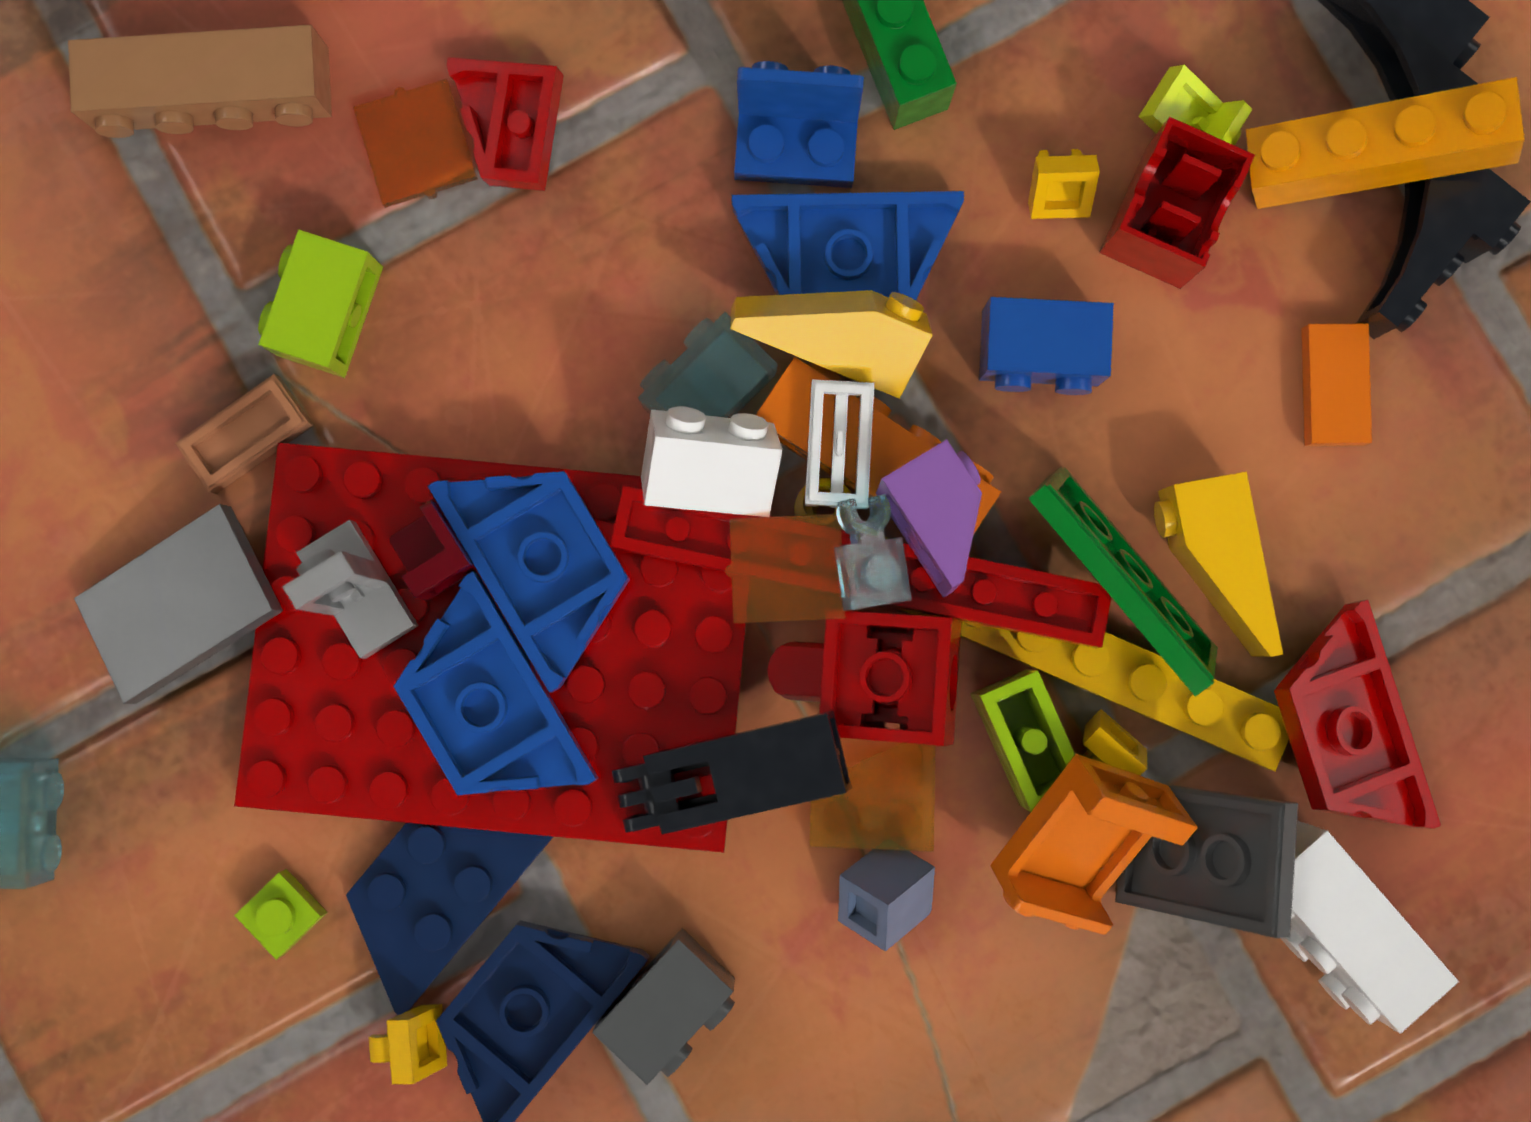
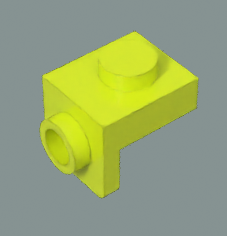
[1138,64,1252,146]

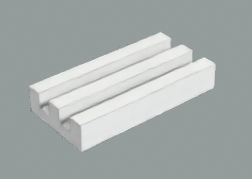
[805,379,874,509]

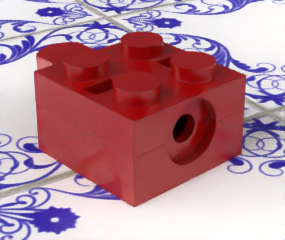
[767,610,962,746]

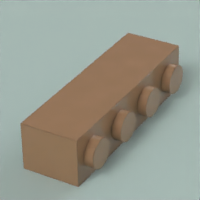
[68,25,332,138]

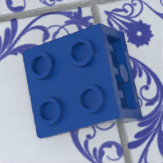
[734,61,864,188]

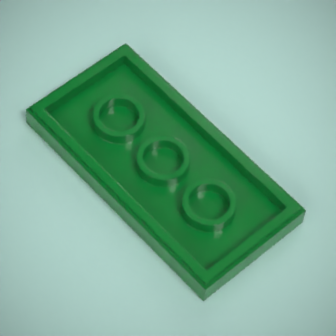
[1028,467,1218,696]

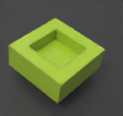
[234,869,328,960]

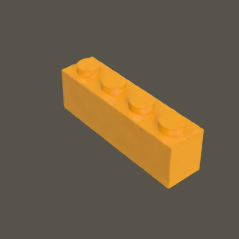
[1246,77,1525,209]

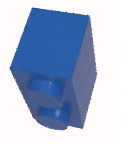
[979,297,1114,395]

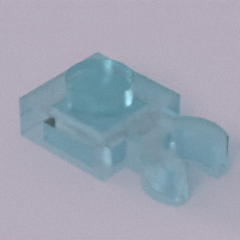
[834,494,912,610]

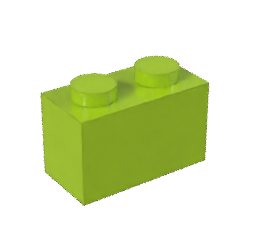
[258,229,383,378]
[970,669,1075,812]

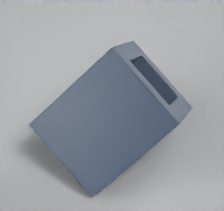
[838,840,935,952]

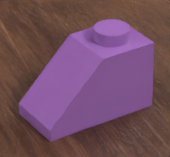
[876,439,982,598]

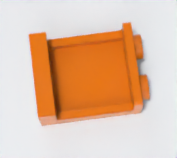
[990,754,1198,935]

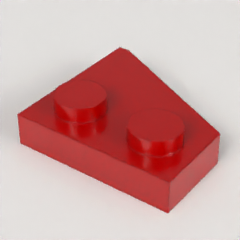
[446,57,564,191]

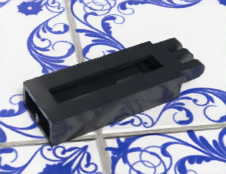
[611,711,852,834]

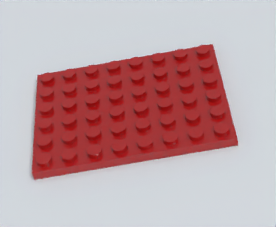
[234,442,751,853]

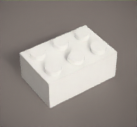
[1281,821,1459,1034]

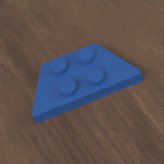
[732,191,964,300]
[428,471,630,693]
[394,571,599,795]

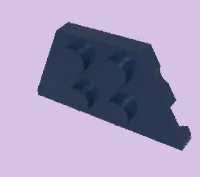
[346,823,553,1015]
[436,920,650,1122]

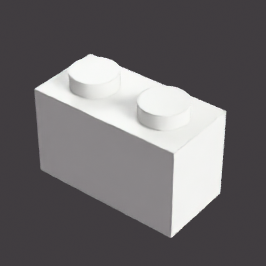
[641,406,782,517]

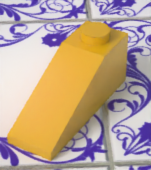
[730,290,933,399]
[1154,471,1283,657]

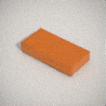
[1301,323,1372,446]

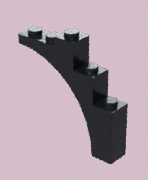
[1318,0,1531,339]

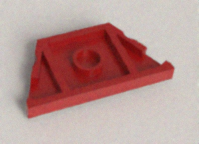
[1274,599,1441,829]

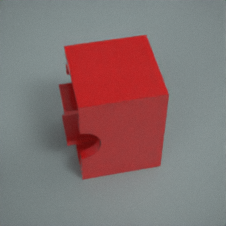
[1099,117,1255,289]

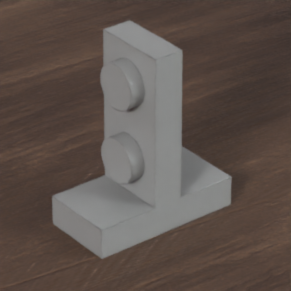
[283,520,419,659]

